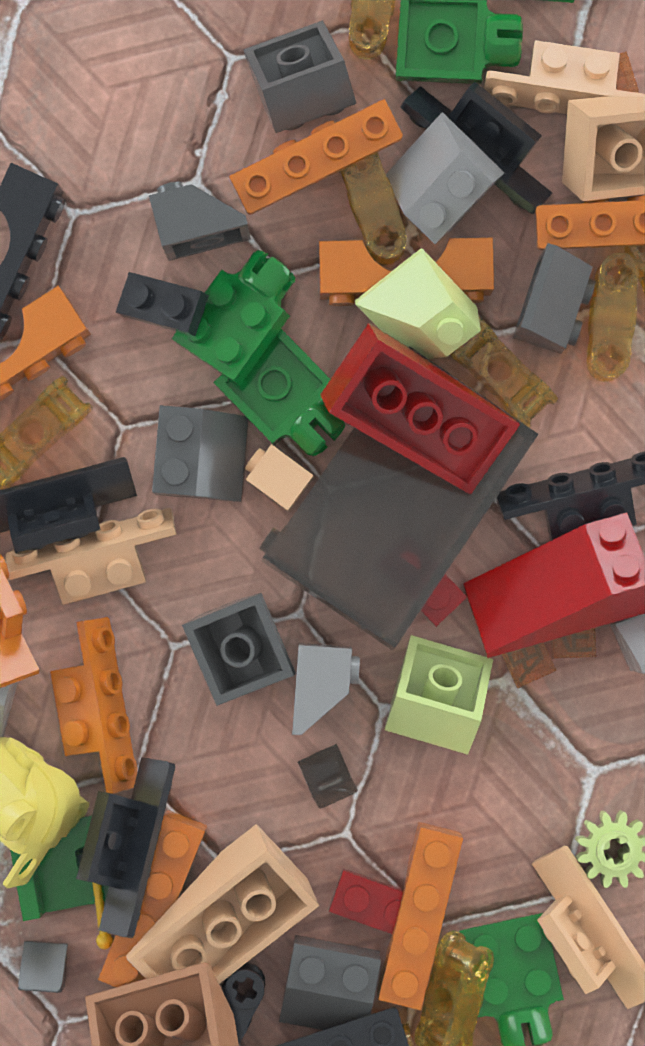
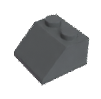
[243,20,356,133]
[149,181,251,261]
[513,243,596,354]
[152,405,249,502]
[182,593,296,706]
[279,935,381,1030]

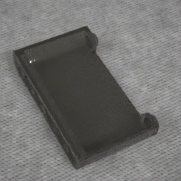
[259,346,538,650]

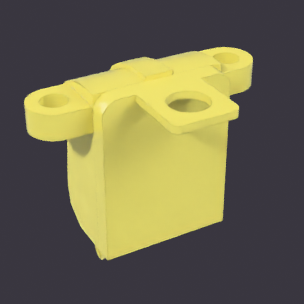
[0,737,89,888]

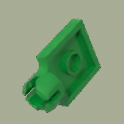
[396,0,523,84]
[171,250,296,386]
[213,329,345,457]
[459,913,564,1046]

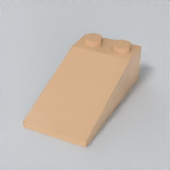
[562,96,645,201]
[126,824,319,984]

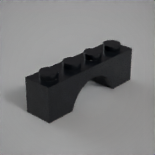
[0,163,65,340]

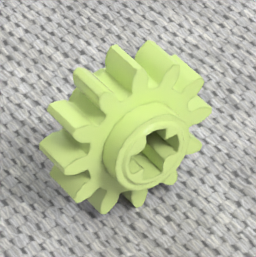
[575,810,645,888]

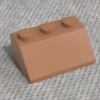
[85,962,239,1046]

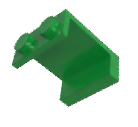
[10,815,109,921]

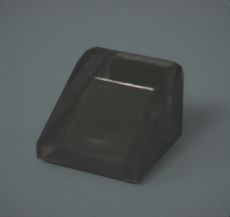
[298,744,358,809]

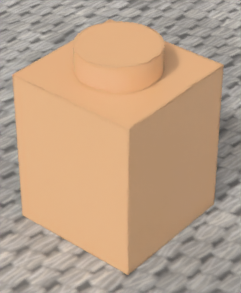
[245,444,314,512]

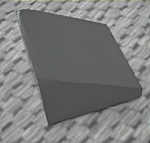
[18,941,68,993]

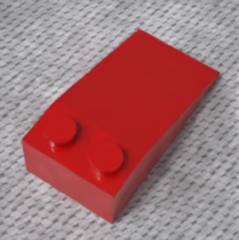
[320,323,520,495]
[463,512,645,658]

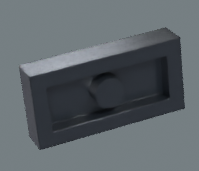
[116,272,209,336]

